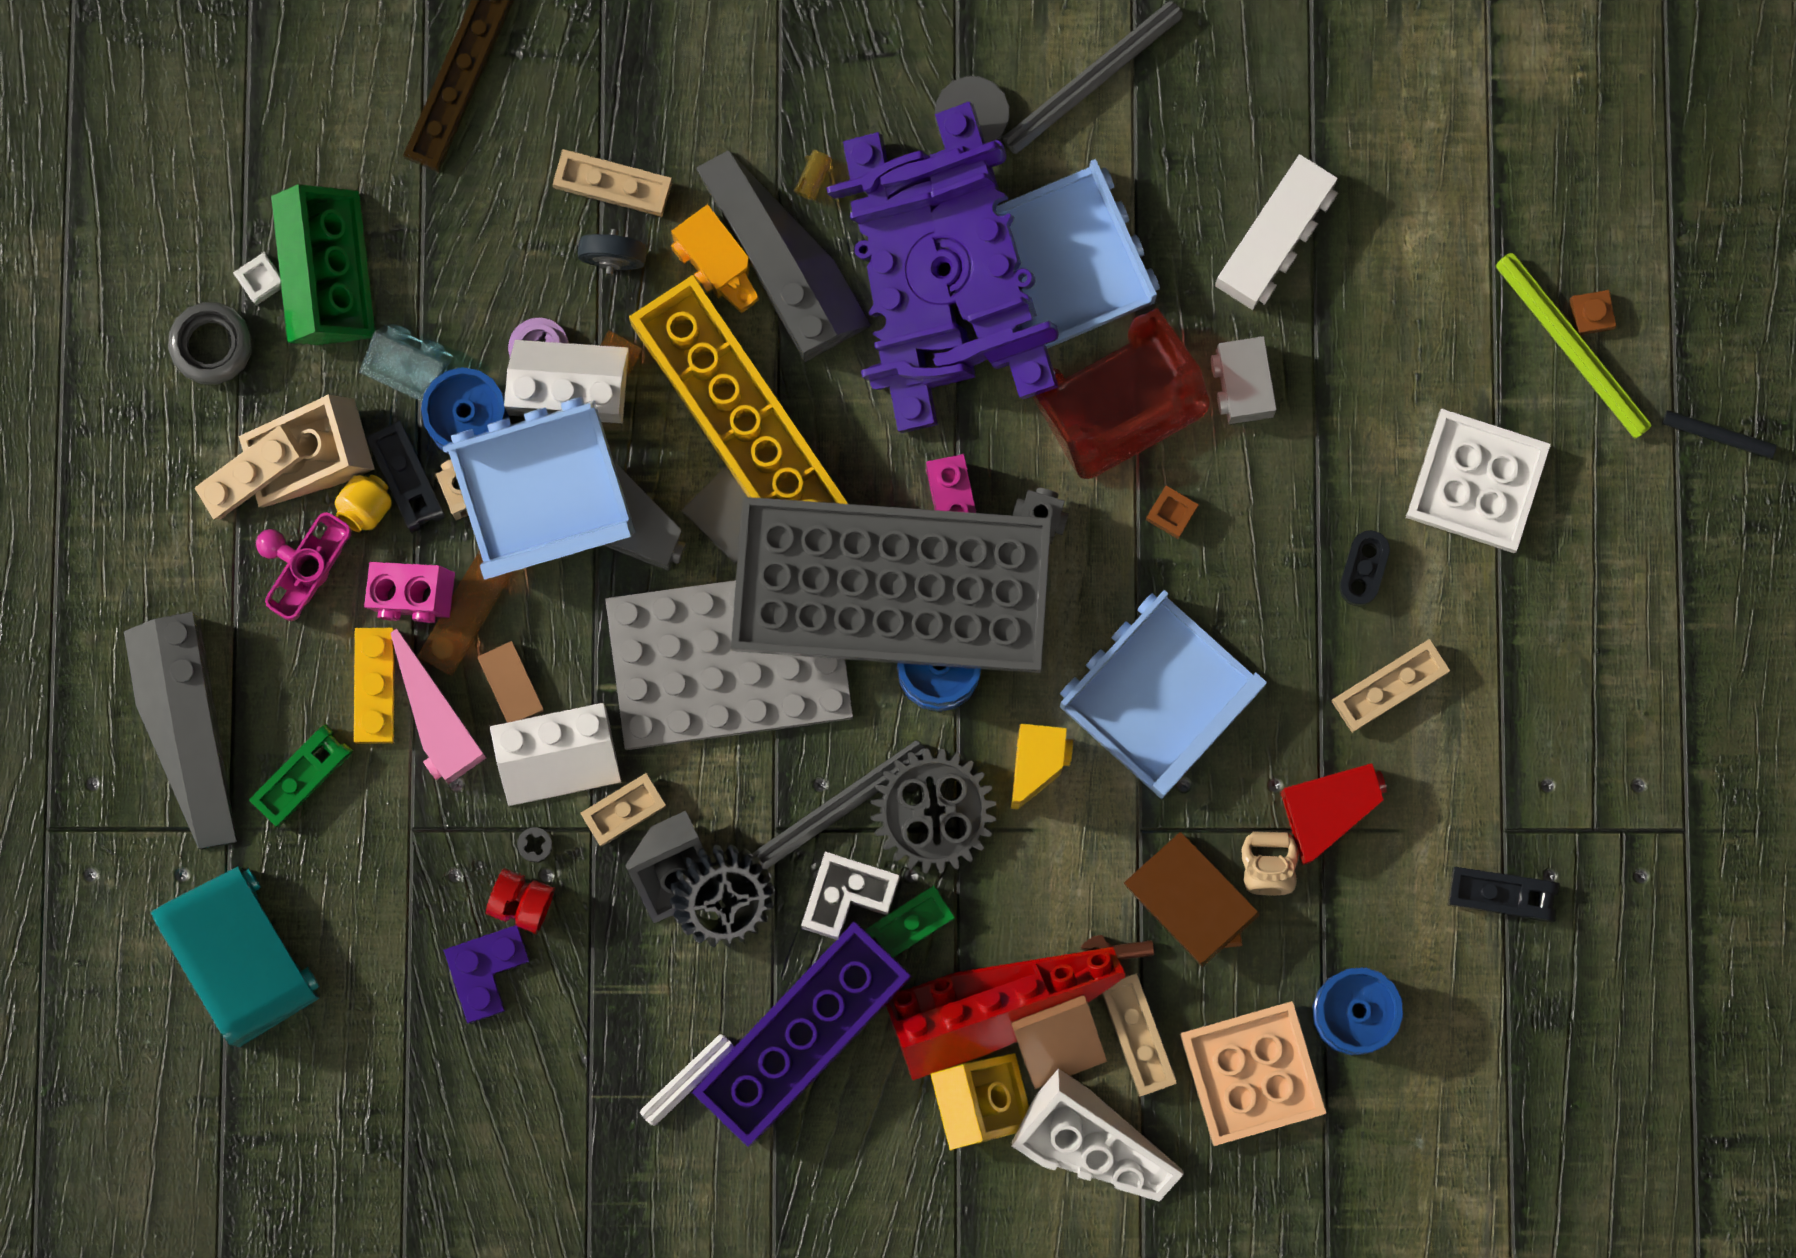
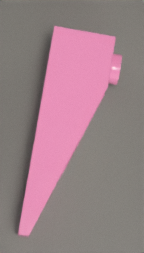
[390,629,486,784]

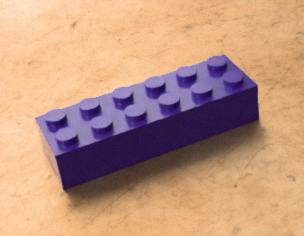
[692,922,913,1147]

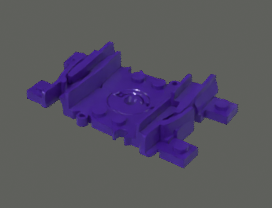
[827,101,1059,433]

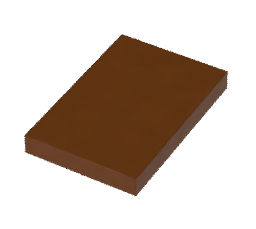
[1124,832,1260,967]

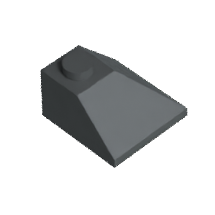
[625,811,709,924]

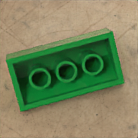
[271,184,376,345]

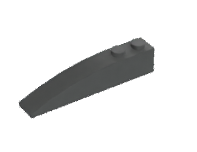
[696,150,871,362]
[124,612,237,849]

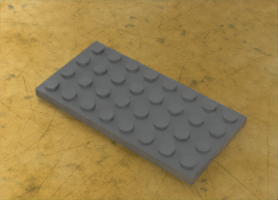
[731,497,1051,673]

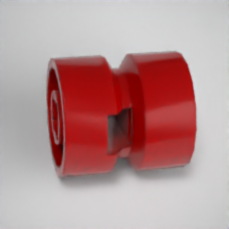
[485,868,555,934]

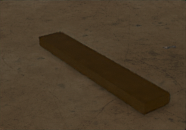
[403,0,514,172]

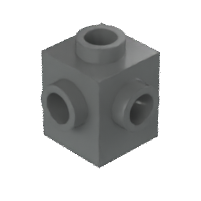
[1012,488,1069,544]

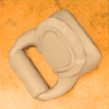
[1241,832,1298,896]

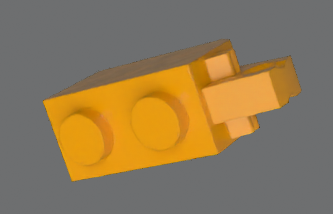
[671,204,759,313]

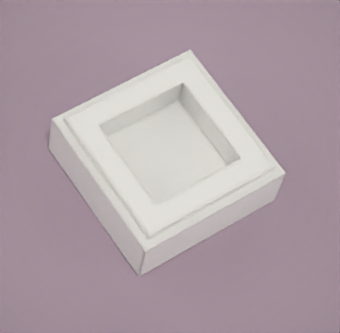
[233,252,282,306]

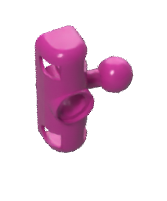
[256,512,351,621]

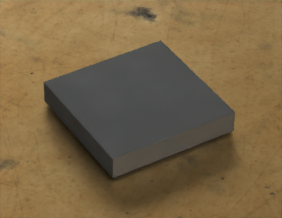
[681,466,747,565]

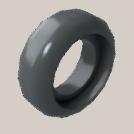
[168,302,252,385]

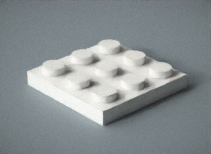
[1406,409,1551,553]

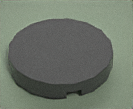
[935,76,1009,144]

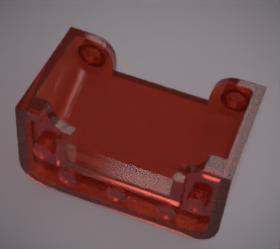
[1032,308,1210,479]

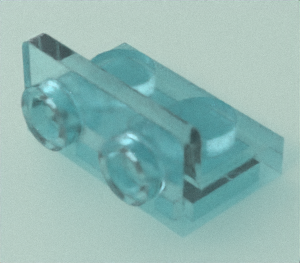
[359,324,453,402]

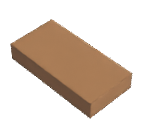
[477,641,544,723]

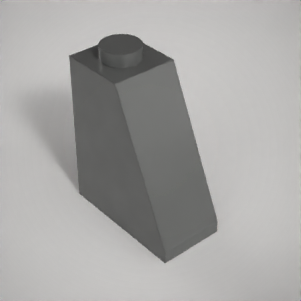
[603,463,687,571]

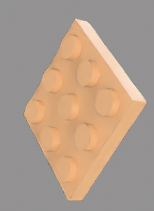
[1180,1001,1326,1146]

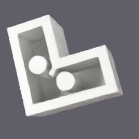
[801,852,899,940]

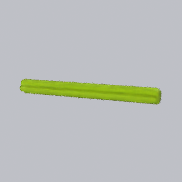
[1496,253,1651,438]

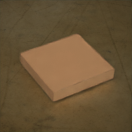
[1011,995,1107,1089]

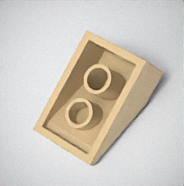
[239,395,374,508]

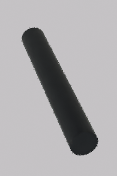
[1662,410,1777,459]

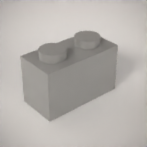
[1211,336,1276,424]

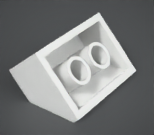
[504,340,629,423]
[490,703,622,806]

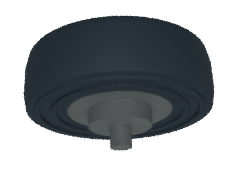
[578,229,647,275]

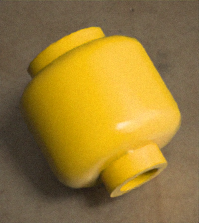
[334,475,392,532]

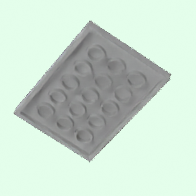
[605,580,853,750]

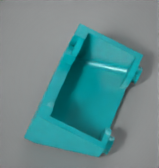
[151,866,320,1047]

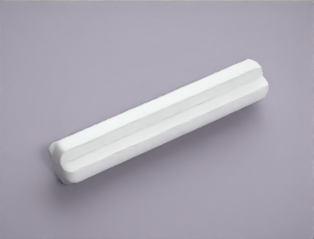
[640,1034,734,1126]

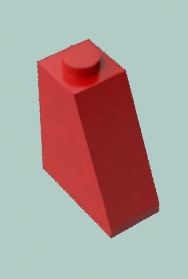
[1280,763,1387,866]

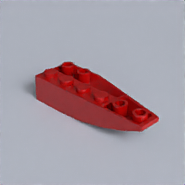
[886,947,1125,1081]

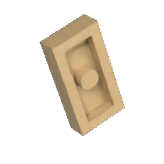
[580,773,667,847]

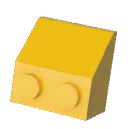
[1011,724,1073,809]
[931,1053,1029,1150]

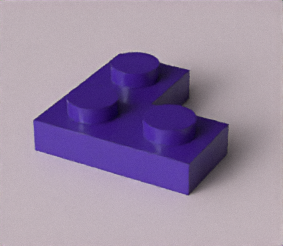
[443,925,530,1024]

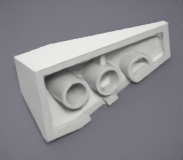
[1012,1068,1183,1201]

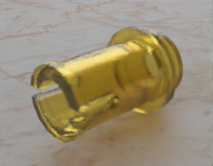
[794,150,833,201]

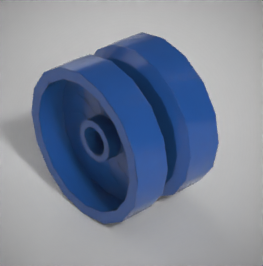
[421,367,510,454]
[897,663,981,712]
[1312,968,1403,1055]

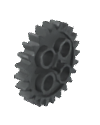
[871,748,996,873]

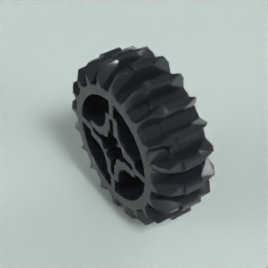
[670,844,775,948]

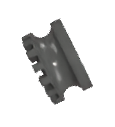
[517,827,552,862]

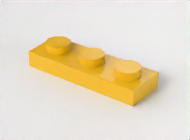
[354,628,395,744]

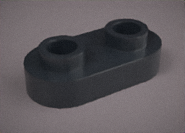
[1339,530,1390,606]

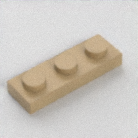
[552,149,672,217]
[195,425,306,520]
[1332,639,1450,733]
[1102,973,1177,1097]

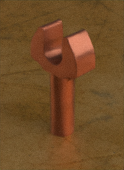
[1081,935,1154,960]

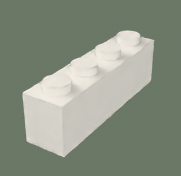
[1215,154,1338,310]

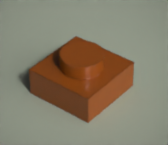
[1569,290,1616,335]
[1146,486,1198,539]

